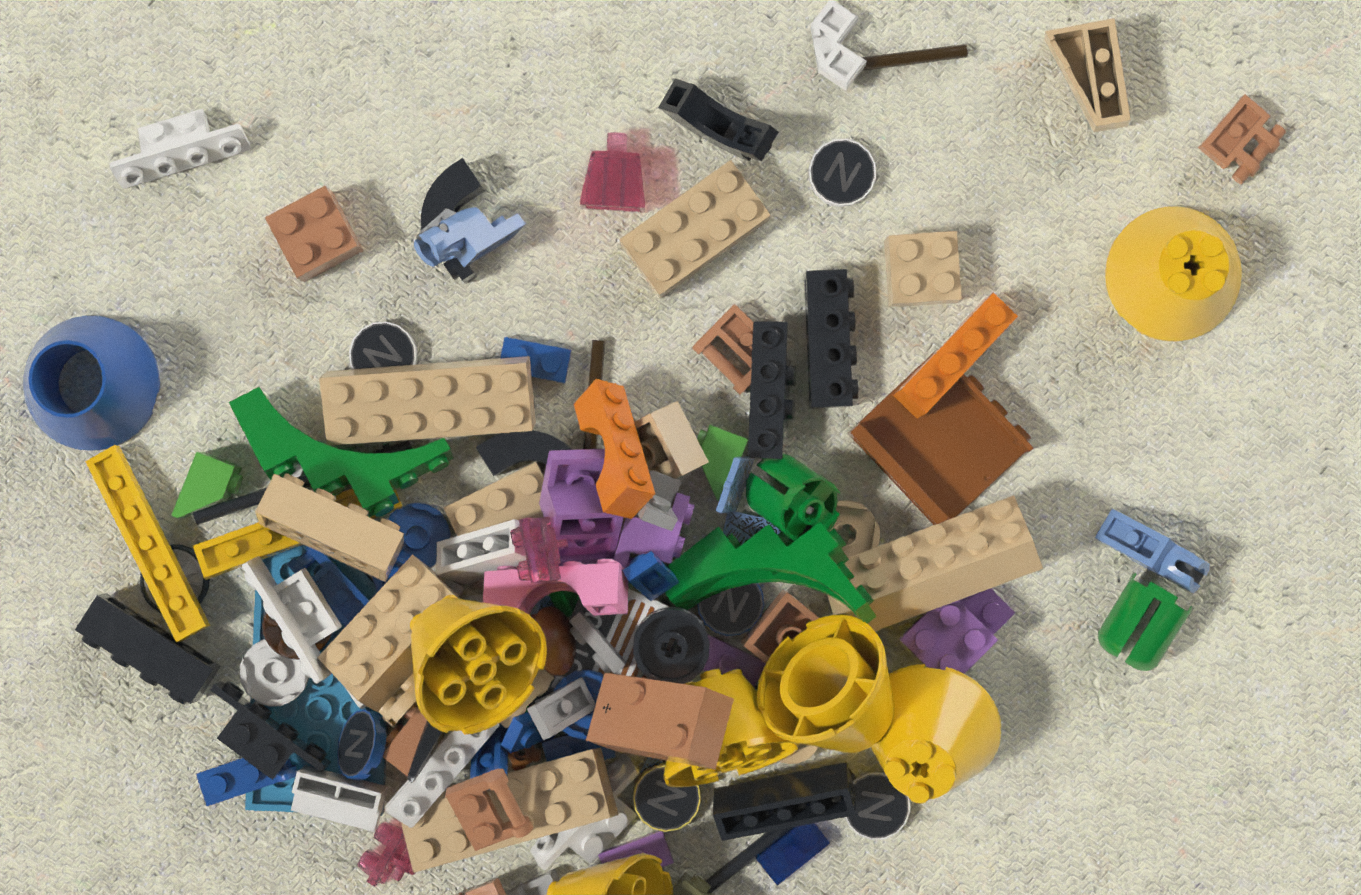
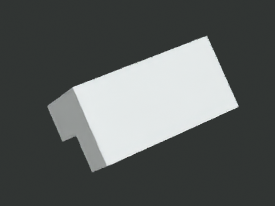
[291,765,388,832]

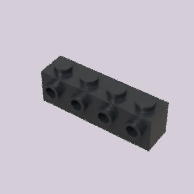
[804,269,859,409]
[75,593,221,705]
[713,762,856,841]

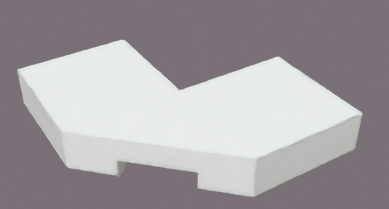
[811,0,866,91]

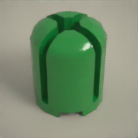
[746,454,841,541]
[1098,572,1194,671]

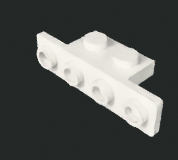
[110,109,251,188]
[242,556,342,684]
[385,724,499,828]
[530,753,639,870]

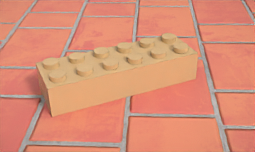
[319,356,536,445]
[827,495,1043,631]
[401,748,619,873]

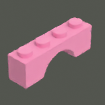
[483,559,628,616]

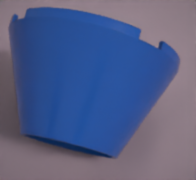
[23,316,160,451]

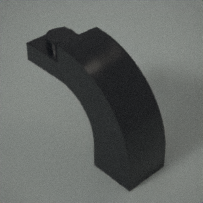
[658,79,779,162]
[421,158,485,284]
[476,430,573,476]

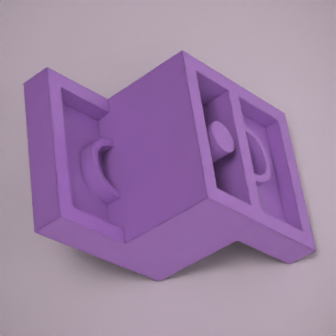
[539,449,624,566]
[614,493,695,569]
[899,588,1015,674]

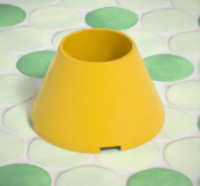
[757,615,894,753]

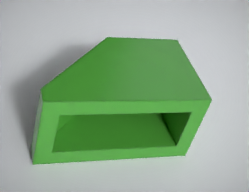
[697,425,748,501]
[171,452,243,518]

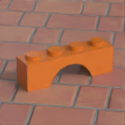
[893,292,1018,419]
[574,379,655,519]

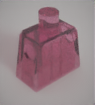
[580,132,646,213]

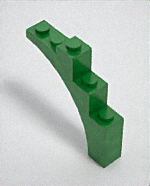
[228,387,454,518]
[665,522,877,624]

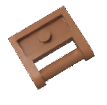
[692,304,754,395]
[445,769,533,851]

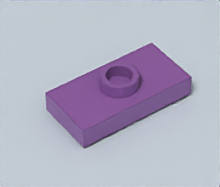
[703,634,766,688]
[598,830,674,867]

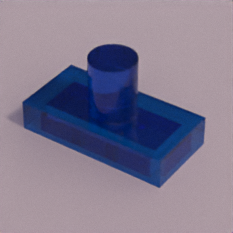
[756,823,830,886]

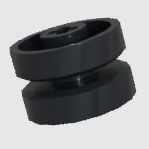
[633,606,710,684]

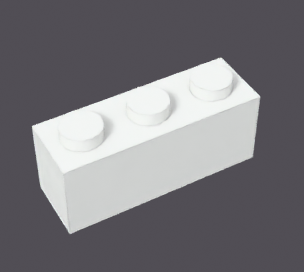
[436,519,542,585]

